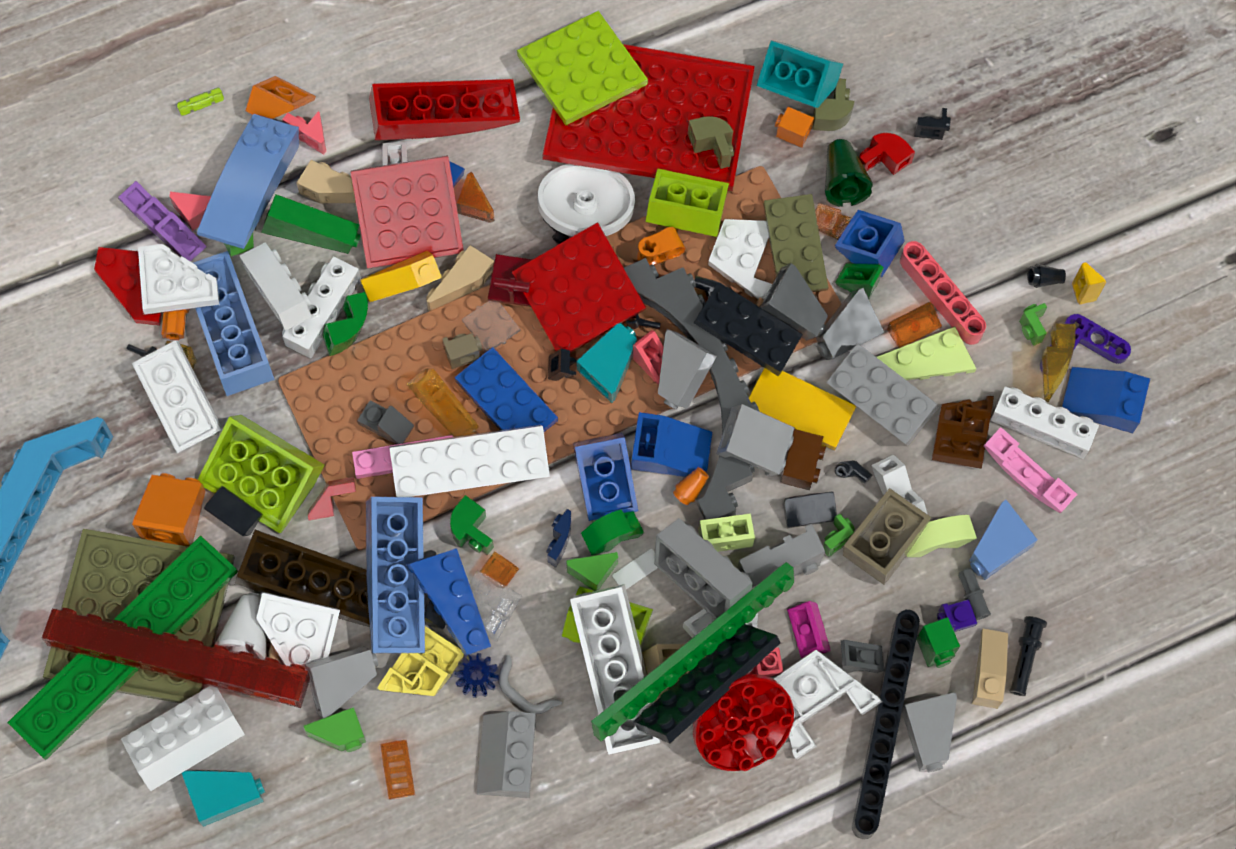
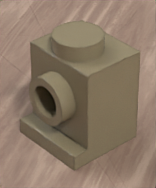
[442,333,483,369]

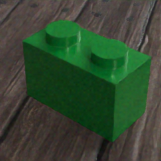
[916,617,960,668]

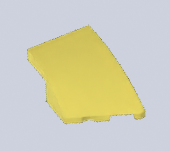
[377,626,465,696]

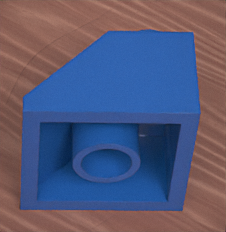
[835,210,905,277]

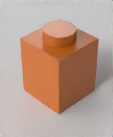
[775,107,814,148]

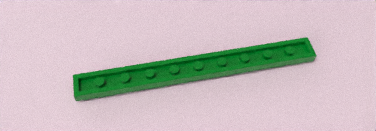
[591,562,794,741]

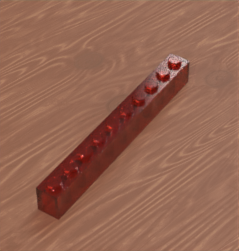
[42,608,310,708]

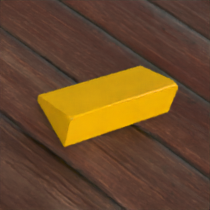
[1072,262,1107,305]

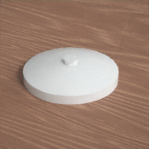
[537,164,635,236]

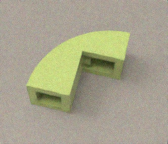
[907,515,977,557]

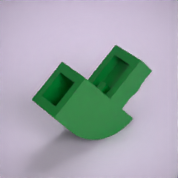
[450,495,494,555]
[581,509,644,555]

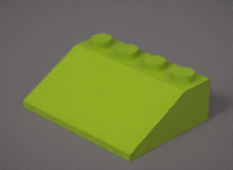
[197,415,325,533]

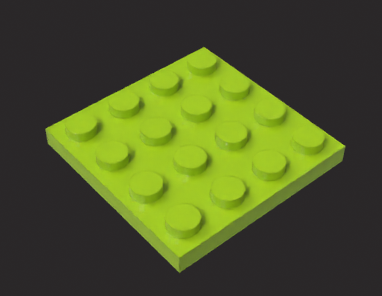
[517,10,648,125]

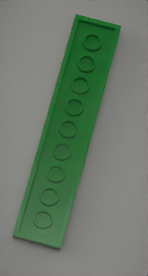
[7,535,238,760]

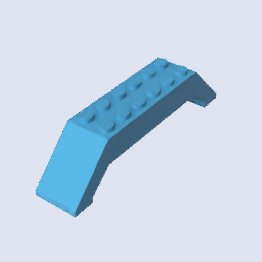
[0,417,113,659]

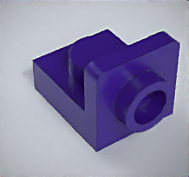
[937,600,978,632]

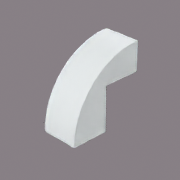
[871,455,927,514]

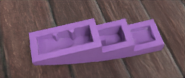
[118,181,207,262]

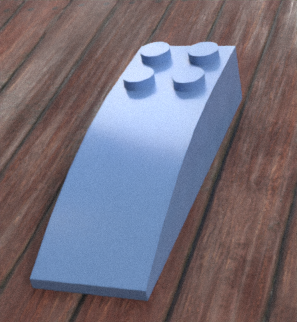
[197,114,299,249]
[193,251,275,396]
[366,497,425,653]

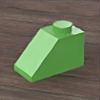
[303,707,366,752]

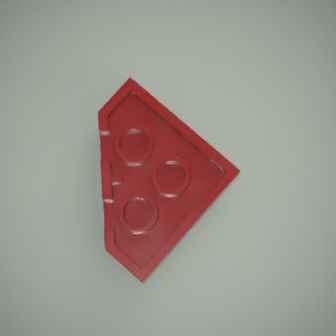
[94,247,163,326]

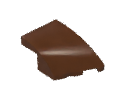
[932,396,994,469]

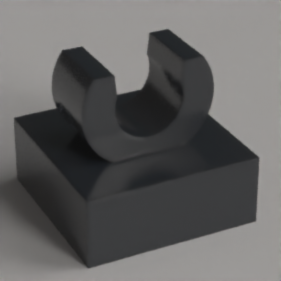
[548,348,577,381]

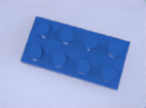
[455,347,558,432]

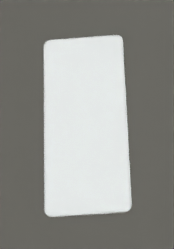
[612,549,658,589]

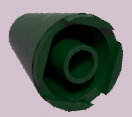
[825,139,873,207]

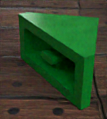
[835,263,884,299]

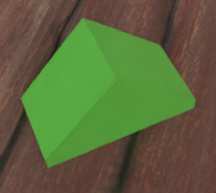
[566,552,618,591]

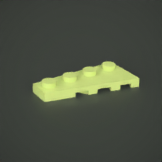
[877,327,976,380]

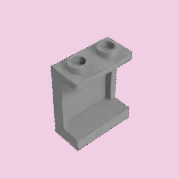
[716,404,794,477]

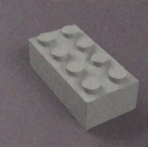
[827,343,939,446]
[654,518,753,619]

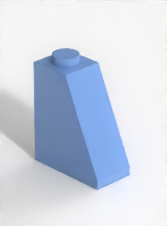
[969,500,1038,580]

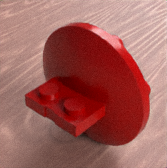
[693,674,794,771]

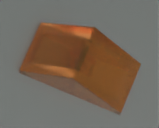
[457,172,495,223]

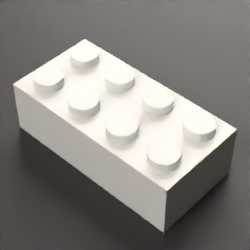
[121,683,245,791]

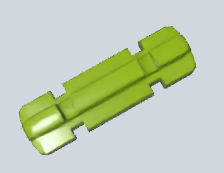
[177,87,224,116]

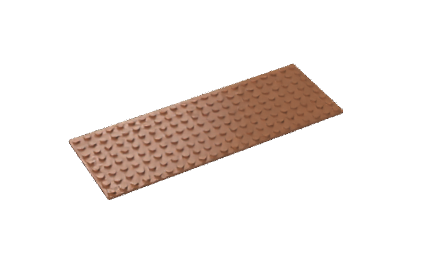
[278,166,842,550]

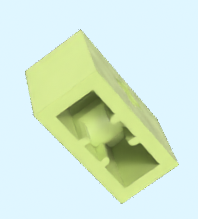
[698,513,755,552]

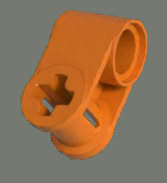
[637,227,686,266]

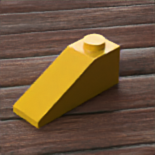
[360,251,442,302]

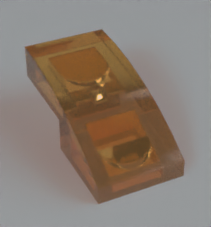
[815,203,852,240]

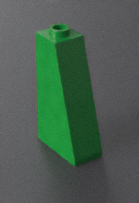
[261,194,361,254]

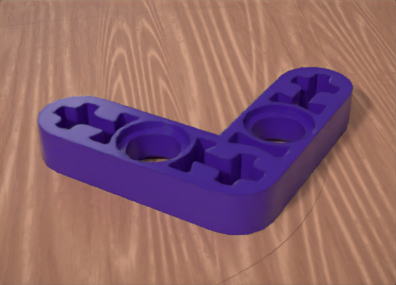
[1040,314,1131,377]

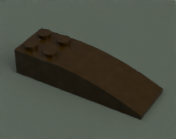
[235,529,370,627]

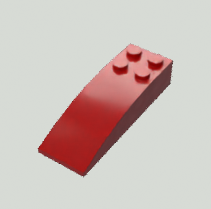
[369,79,520,140]

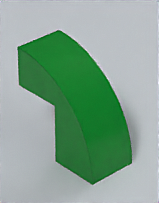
[322,292,368,356]

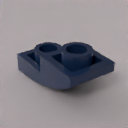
[546,509,571,567]

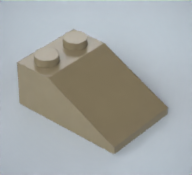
[843,488,931,585]

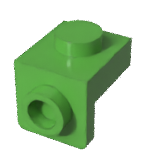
[1019,303,1047,346]

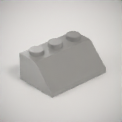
[477,711,536,798]

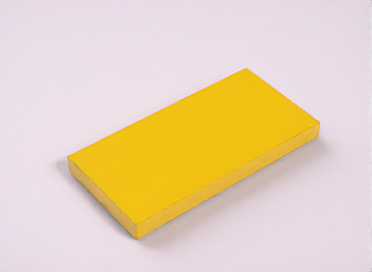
[749,368,857,451]

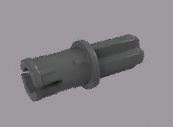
[959,568,991,620]

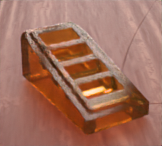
[380,740,415,800]

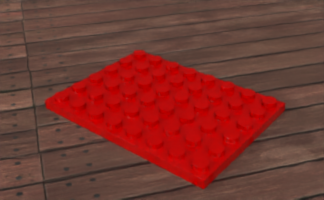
[542,44,755,191]

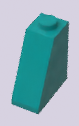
[577,323,637,403]
[182,771,266,827]

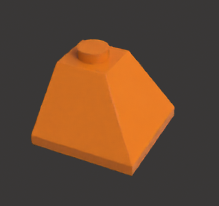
[245,76,316,119]

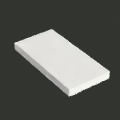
[132,340,223,453]

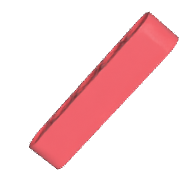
[900,241,986,345]

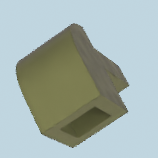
[813,78,854,131]
[688,116,734,169]

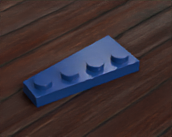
[407,548,491,656]

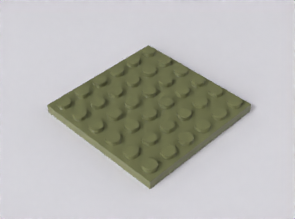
[43,529,235,703]

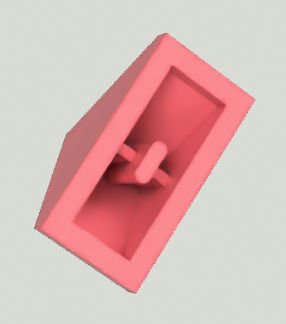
[169,191,211,231]
[632,330,664,384]

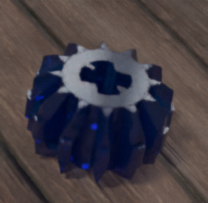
[454,653,499,698]

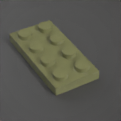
[763,194,829,292]

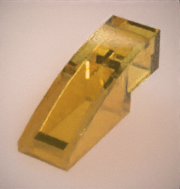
[1042,323,1076,402]

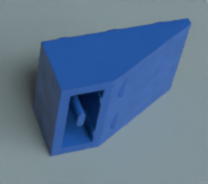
[631,412,713,477]

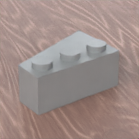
[737,524,825,589]

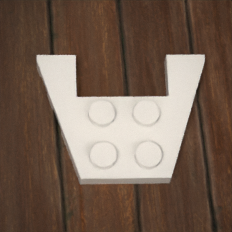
[708,219,772,299]
[774,650,882,760]

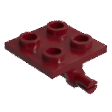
[488,254,533,307]

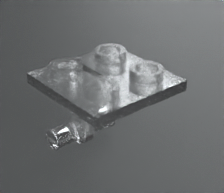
[470,570,522,641]

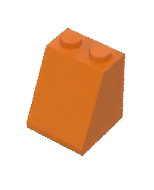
[132,473,206,547]

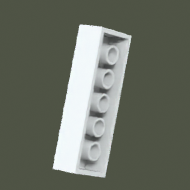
[389,425,550,497]
[570,584,661,755]

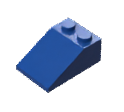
[1062,367,1151,434]
[573,433,639,521]

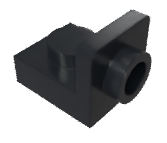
[914,108,951,140]

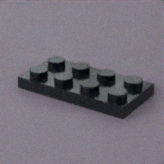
[694,282,803,376]

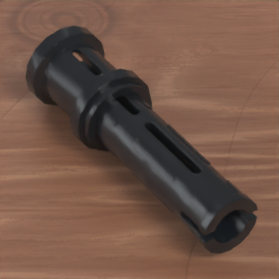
[1009,616,1047,696]

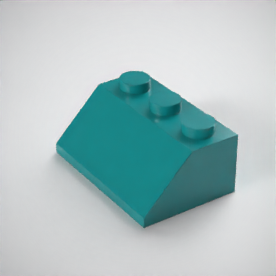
[756,40,843,108]

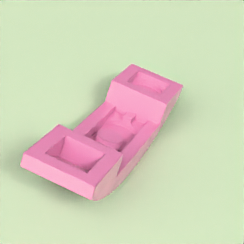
[984,427,1077,513]

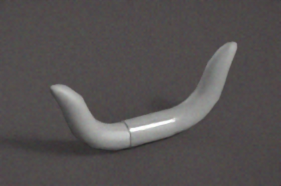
[499,655,562,714]

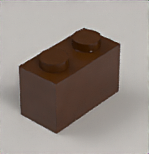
[781,429,826,491]

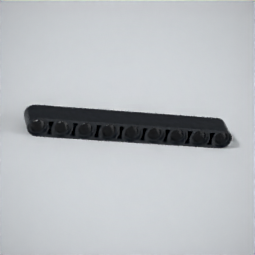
[852,609,920,839]

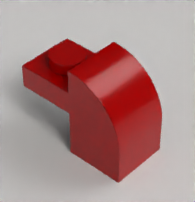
[859,133,915,175]

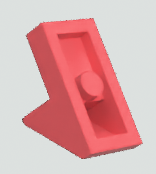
[282,111,326,155]

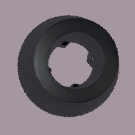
[1027,264,1066,288]

